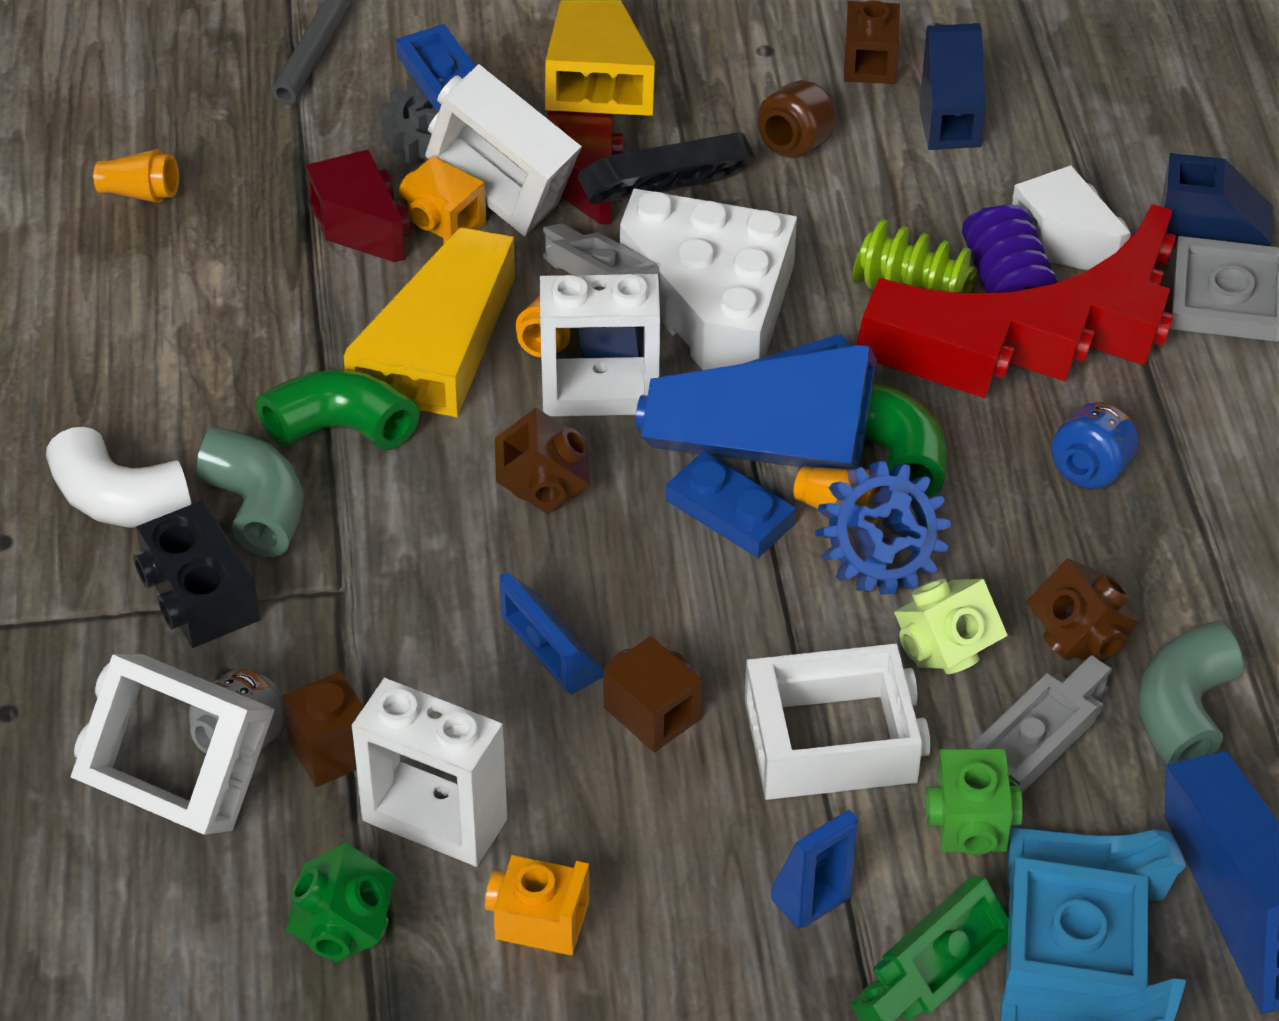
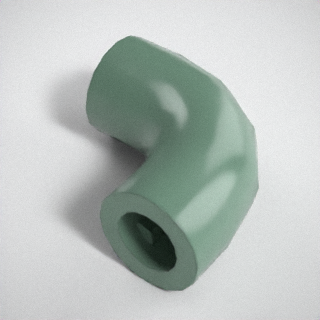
[197,426,305,557]
[1138,621,1243,765]

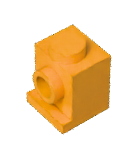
[398,156,486,244]
[485,855,590,956]

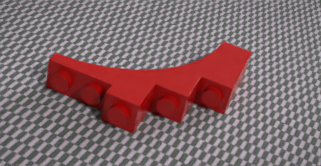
[856,204,1176,398]

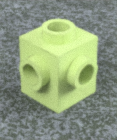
[894,579,1008,674]

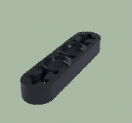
[578,132,756,204]

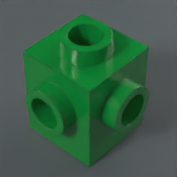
[285,842,396,963]

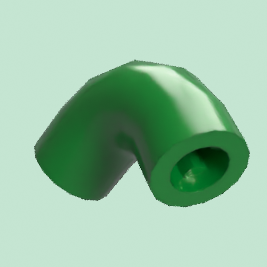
[256,369,420,450]
[864,381,948,497]

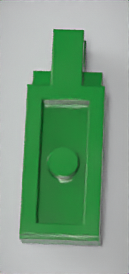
[850,877,1009,1021]

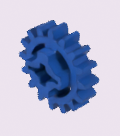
[815,461,951,595]

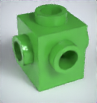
[926,749,1022,855]

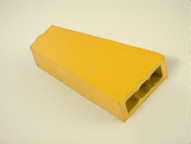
[545,0,655,116]
[343,227,515,418]

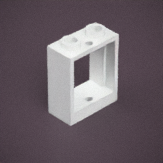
[425,64,582,237]
[540,274,660,416]
[745,644,930,800]
[71,654,275,835]
[352,678,507,867]

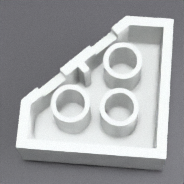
[620,188,797,370]

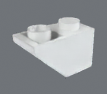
[1012,165,1131,271]

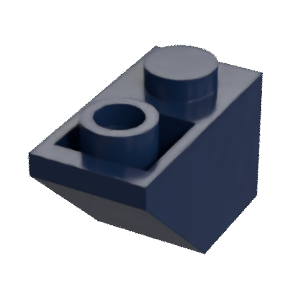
[919,23,986,150]
[1161,153,1272,246]

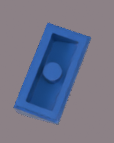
[500,572,604,695]

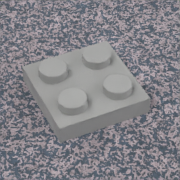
[1170,236,1279,342]

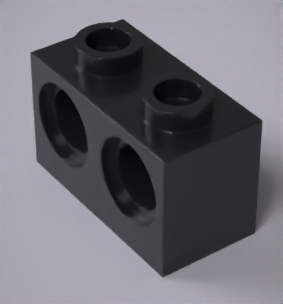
[133,500,260,648]

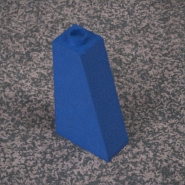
[635,345,877,469]
[1165,751,1279,1014]

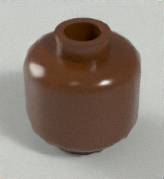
[757,80,836,158]

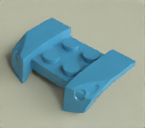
[1000,828,1187,1021]

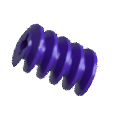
[962,204,1057,293]

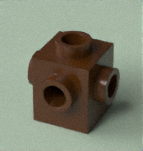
[495,408,590,514]
[1026,558,1141,662]

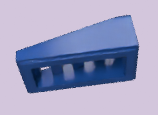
[771,809,858,929]

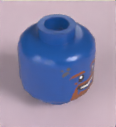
[1051,402,1139,490]

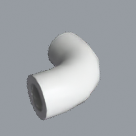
[46,427,191,528]

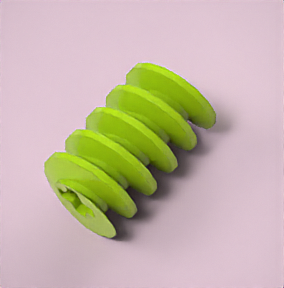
[852,218,978,294]

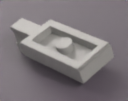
[543,223,659,290]
[969,655,1112,793]

